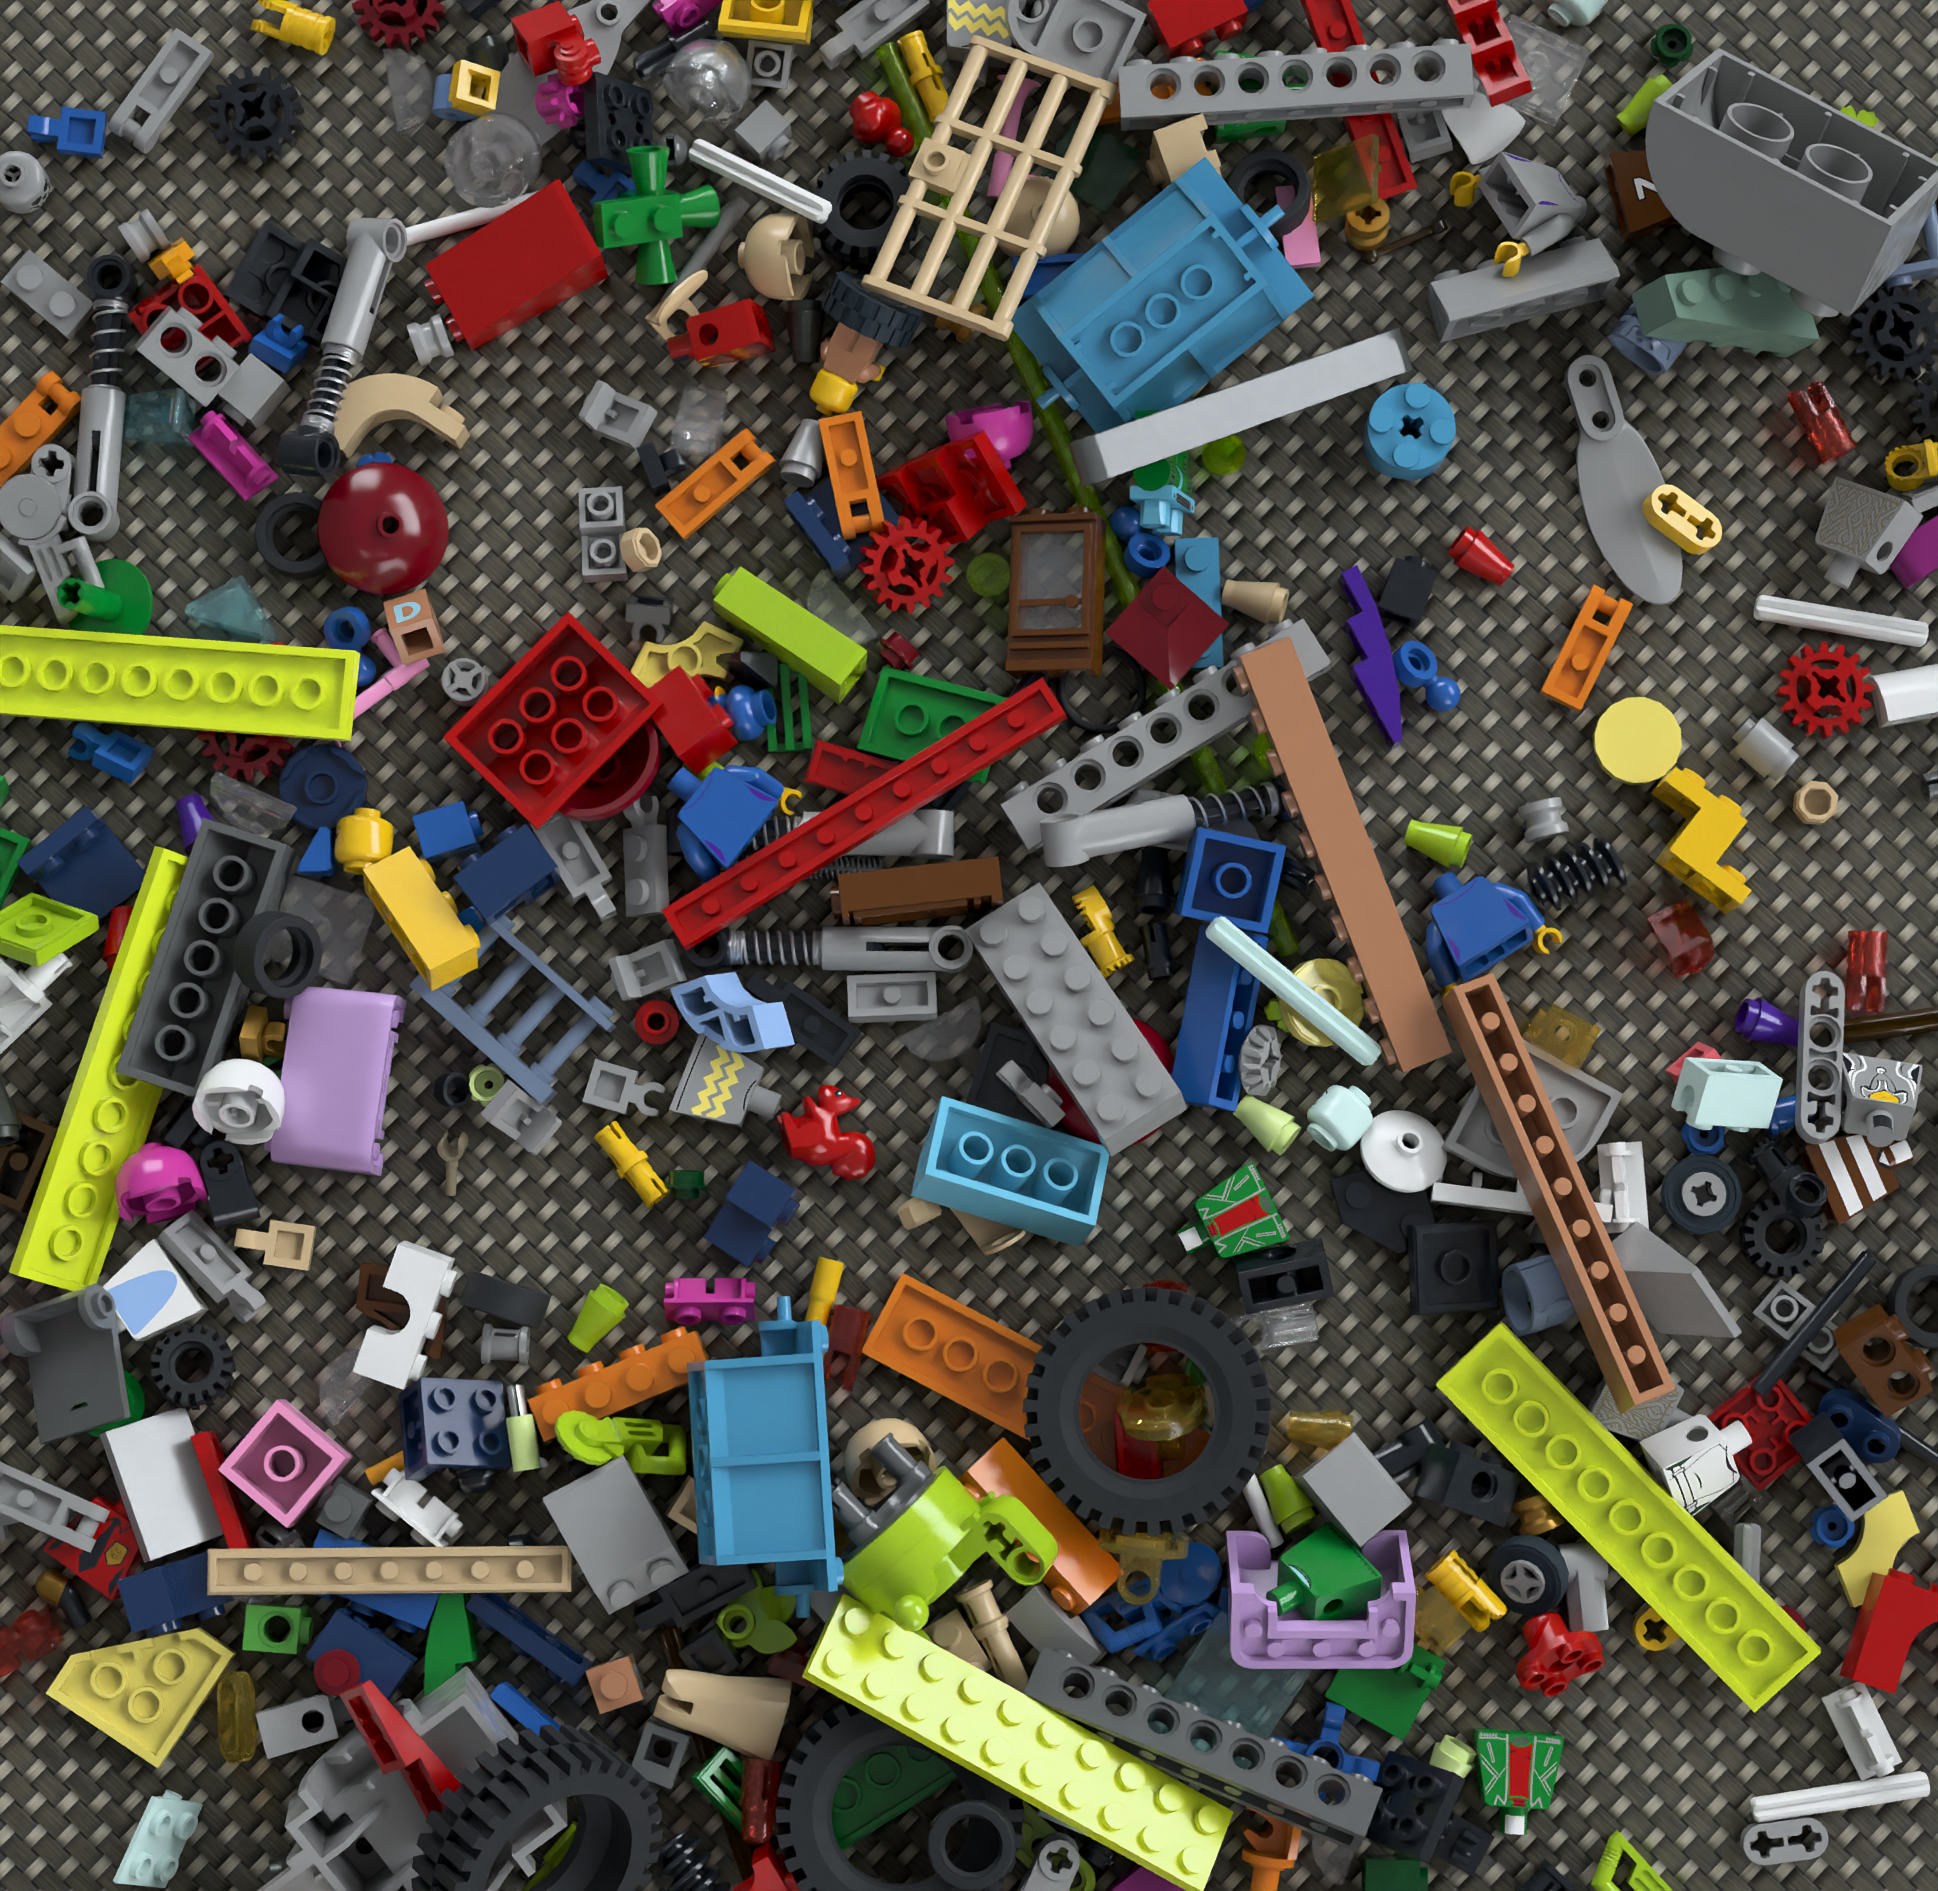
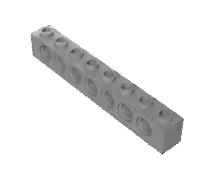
[1118,39,1474,131]
[1000,618,1331,855]

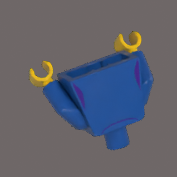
[667,765,802,884]
[1426,872,1562,1001]

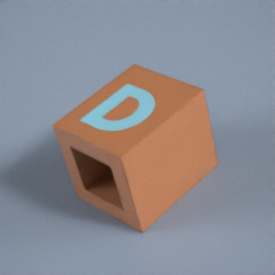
[383,589,445,665]
[585,1652,647,1714]

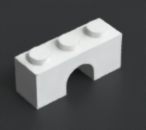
[352,1240,458,1390]

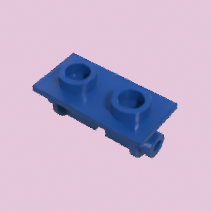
[1132,1600,1223,1661]

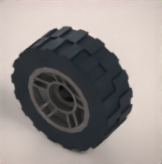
[822,271,924,348]

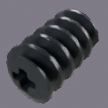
[1527,836,1627,917]
[649,1826,731,1891]

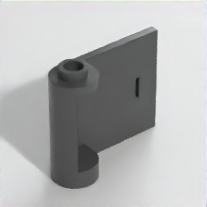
[0,1284,130,1445]

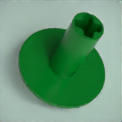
[57,559,153,635]

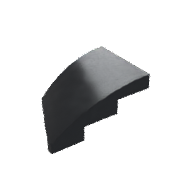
[222,220,348,349]

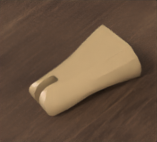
[653,1669,792,1764]

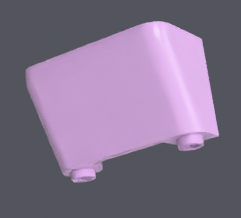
[264,986,407,1176]
[1226,1530,1416,1669]

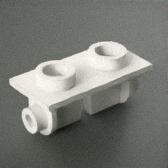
[1597,1141,1649,1233]
[371,1468,463,1547]
[1821,1681,1902,1781]

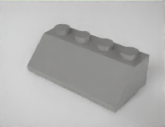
[1426,236,1620,343]

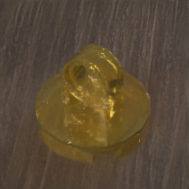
[1118,1374,1208,1461]
[1098,1527,1189,1605]

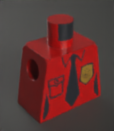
[43,1496,142,1600]

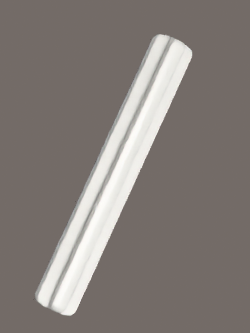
[688,139,832,224]
[1754,595,1929,647]
[1751,1771,1930,1823]

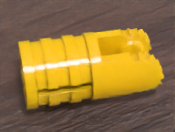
[250,0,336,55]
[1424,1549,1508,1633]

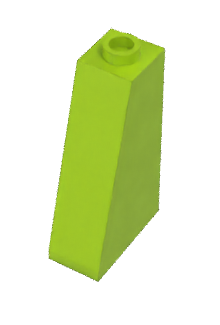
[712,566,867,705]

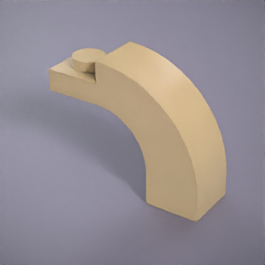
[333,373,470,459]

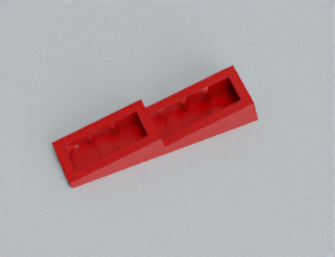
[339,1680,461,1829]

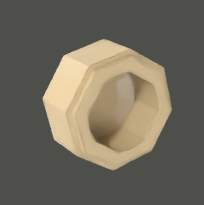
[619,528,662,572]
[1793,781,1838,825]
[897,1197,942,1230]

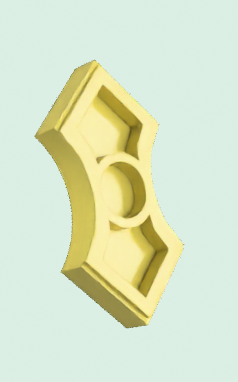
[630,621,744,689]
[1834,1490,1919,1607]

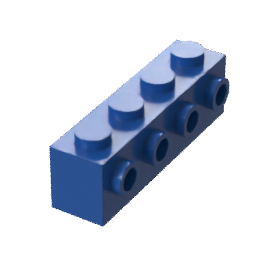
[1171,925,1268,1112]

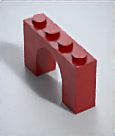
[1839,1568,1938,1694]

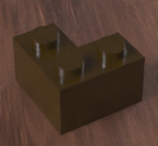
[0,1108,58,1213]

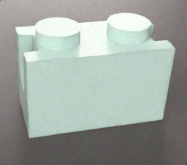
[1671,1057,1783,1132]

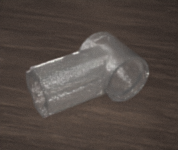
[1230,1302,1318,1352]

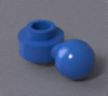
[1110,506,1170,578]
[324,606,376,687]
[1392,640,1461,712]

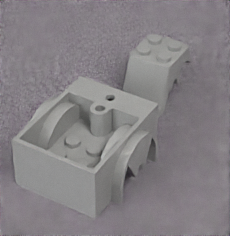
[257,1666,567,1891]

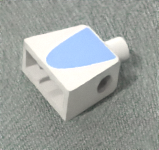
[103,1239,209,1341]

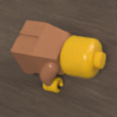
[809,322,886,416]

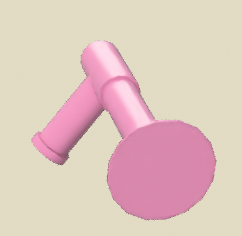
[987,75,1049,200]
[333,627,430,747]

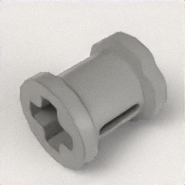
[481,1323,530,1365]

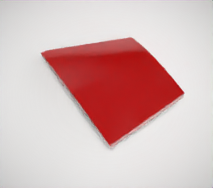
[876,430,1027,545]

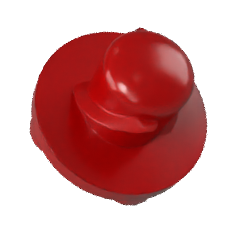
[1515,1612,1605,1697]

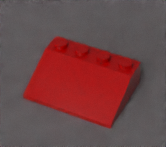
[443,612,663,830]

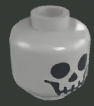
[0,151,50,214]

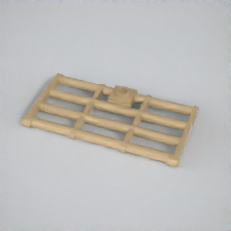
[861,35,1118,341]

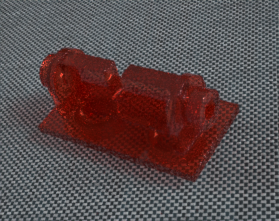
[0,1605,64,1678]

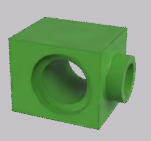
[242,1602,314,1654]

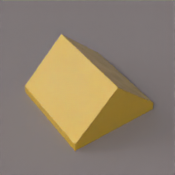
[718,0,814,46]

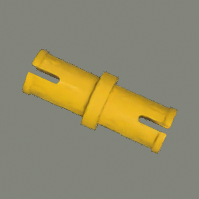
[897,30,949,122]
[594,1121,670,1208]

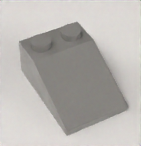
[1612,1221,1742,1338]
[543,1455,689,1615]

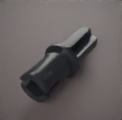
[633,18,718,81]

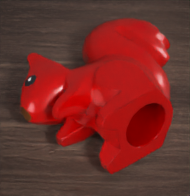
[776,1084,876,1180]

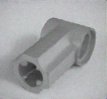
[1557,1542,1609,1632]

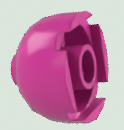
[945,400,1034,469]
[115,1142,207,1223]

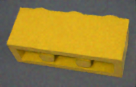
[363,846,481,991]

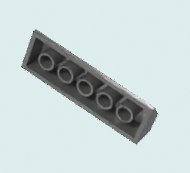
[116,818,297,1098]

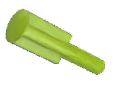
[522,1821,578,1891]

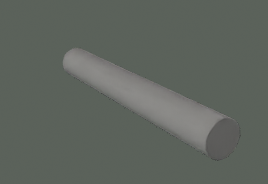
[660,195,750,301]

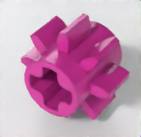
[535,73,585,129]

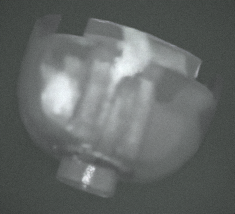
[663,39,752,125]

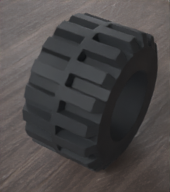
[812,150,921,271]

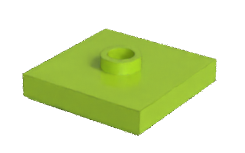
[0,892,99,967]

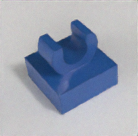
[248,313,310,373]

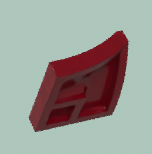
[1105,566,1229,690]

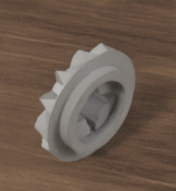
[1238,1025,1284,1096]

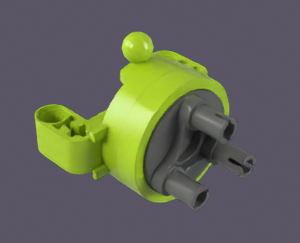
[831,1432,1059,1643]

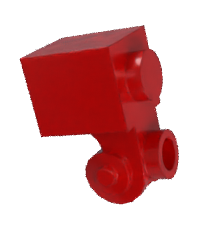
[511,1,601,86]

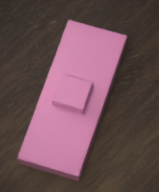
[1275,185,1321,269]

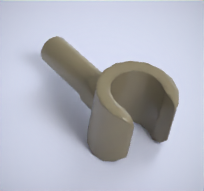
[437,1130,469,1196]

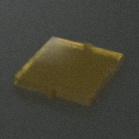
[1310,134,1382,224]

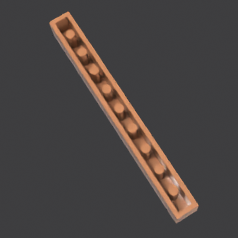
[1232,637,1453,1073]
[1441,973,1675,1414]

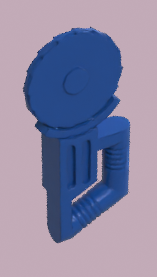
[1079,1542,1222,1653]

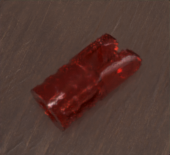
[1787,380,1858,465]
[1845,930,1889,1013]
[822,1303,873,1392]
[738,1759,784,1846]

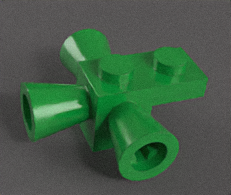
[593,145,720,285]

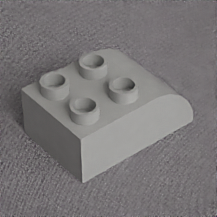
[1645,48,1938,317]

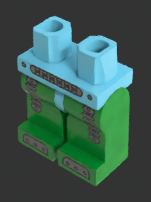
[1129,410,1195,536]

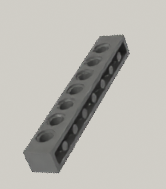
[1023,1647,1383,1853]

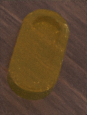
[217,1670,256,1763]

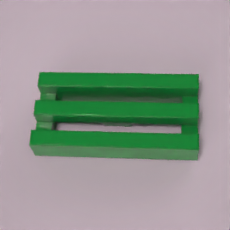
[764,663,813,754]
[690,1745,778,1843]

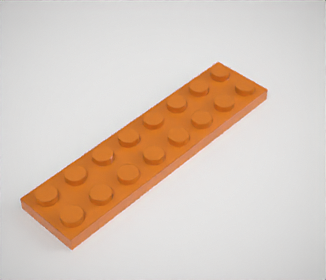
[861,1273,1211,1477]

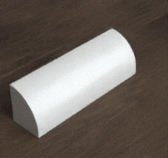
[1869,664,1938,728]

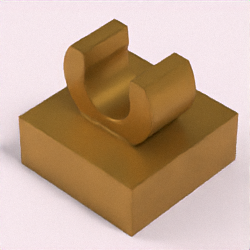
[239,1005,287,1064]

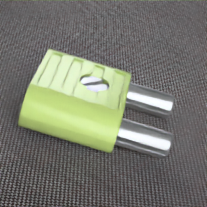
[506,1384,548,1472]

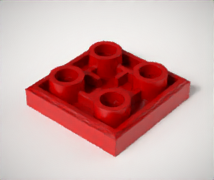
[1706,1371,1812,1493]

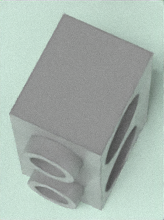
[134,305,240,407]

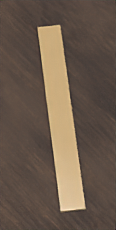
[207,1546,572,1595]

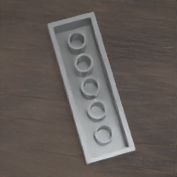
[964,882,1187,1157]

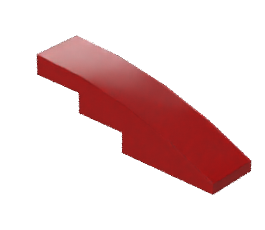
[1442,0,1532,107]

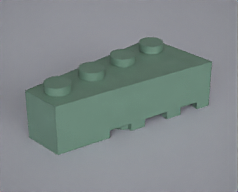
[1631,267,1820,358]

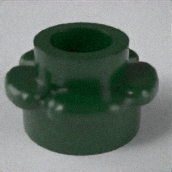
[1650,24,1693,66]
[664,1170,708,1199]

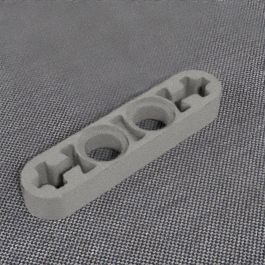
[1795,971,1845,1144]

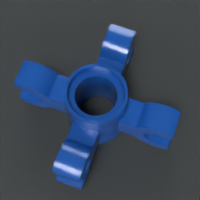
[1271,1702,1380,1803]

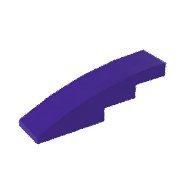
[1338,565,1403,750]

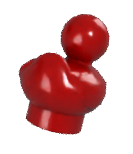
[849,91,914,158]

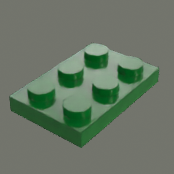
[857,666,1008,785]

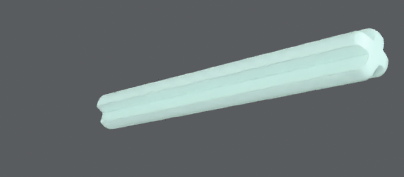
[1205,916,1382,1066]

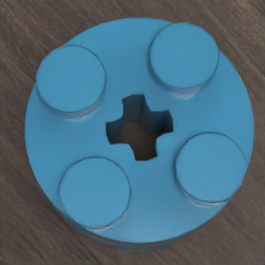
[1363,382,1456,481]

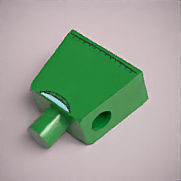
[1266,1522,1382,1621]

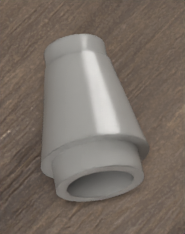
[779,419,824,488]

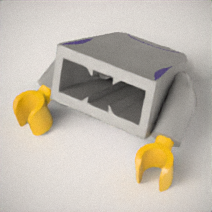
[1450,151,1587,277]

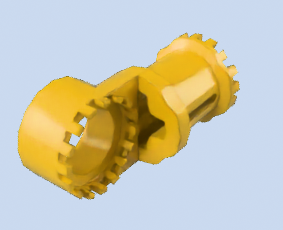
[1885,439,1938,491]
[1072,884,1135,978]

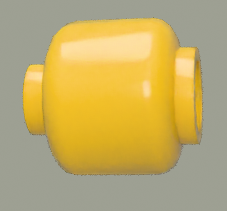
[334,808,394,875]

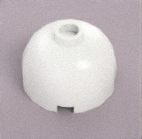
[192,1059,286,1145]

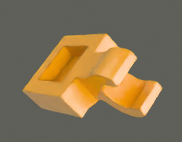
[147,237,195,284]

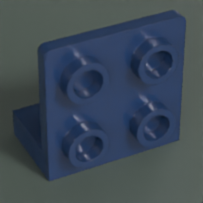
[783,478,899,581]
[16,806,146,922]
[398,1377,510,1481]

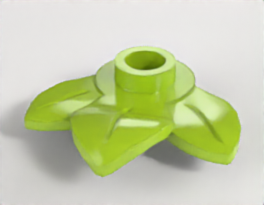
[716,1569,797,1654]

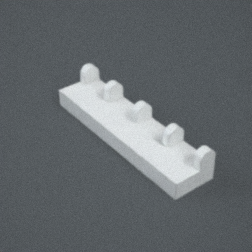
[1429,1172,1613,1225]

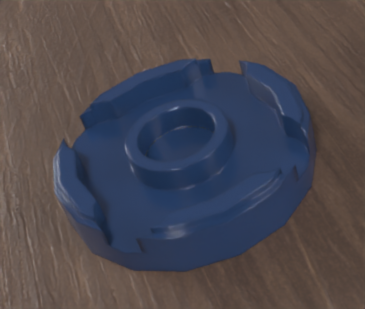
[279,744,368,831]

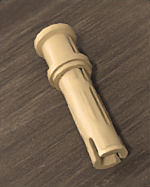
[954,1579,1029,1693]

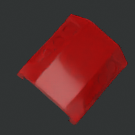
[127,263,253,388]

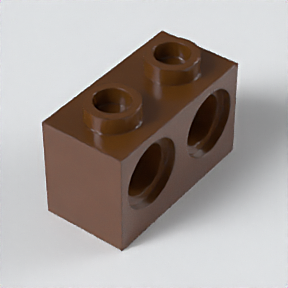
[1833,1304,1933,1418]

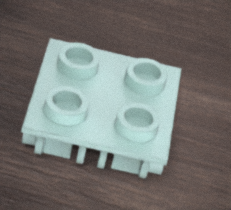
[113,1790,203,1888]

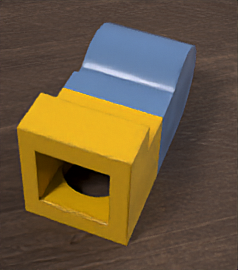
[432,59,500,121]

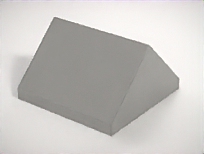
[1293,1432,1412,1548]

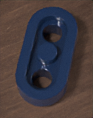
[1817,1389,1901,1463]

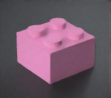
[218,1399,353,1528]

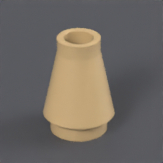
[1221,579,1289,625]

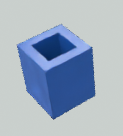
[412,801,484,864]

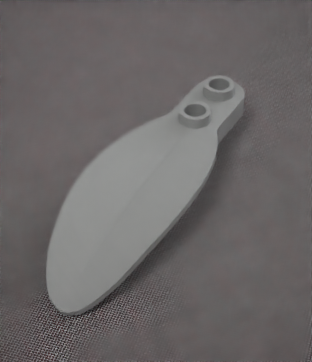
[472,0,652,170]
[1564,355,1683,605]

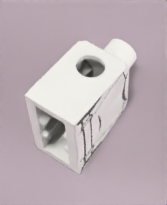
[1639,1414,1752,1517]

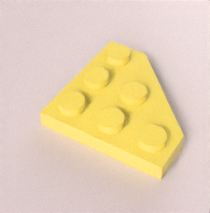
[46,1627,237,1768]

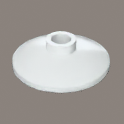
[1360,1110,1447,1193]

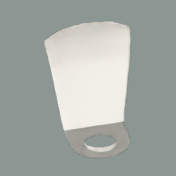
[1429,73,1526,165]

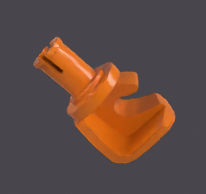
[1241,1806,1302,1891]

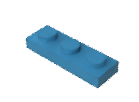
[1174,537,1223,671]

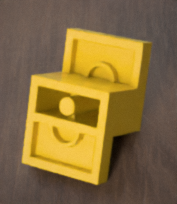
[1651,767,1752,914]

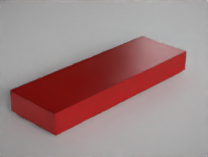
[190,1430,256,1549]

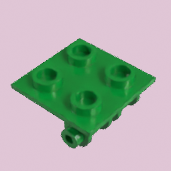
[1324,1643,1446,1741]

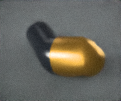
[35,1569,92,1629]

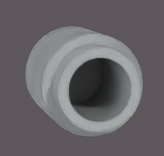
[1732,717,1799,782]

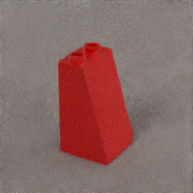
[424,178,609,351]

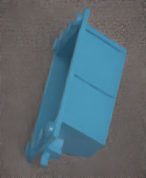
[1011,156,1314,433]
[687,1296,844,1618]

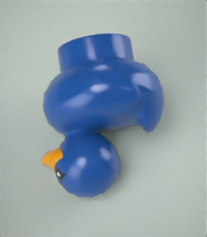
[708,685,777,741]

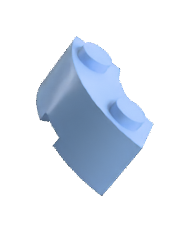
[671,972,795,1052]

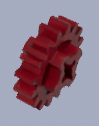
[352,0,447,50]
[198,731,295,783]

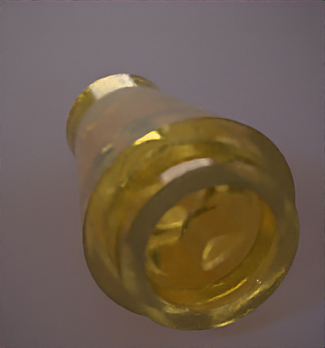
[1287,1410,1354,1451]

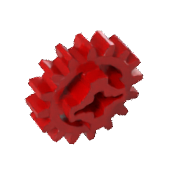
[858,515,955,613]
[1775,642,1874,739]

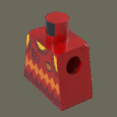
[667,298,776,368]

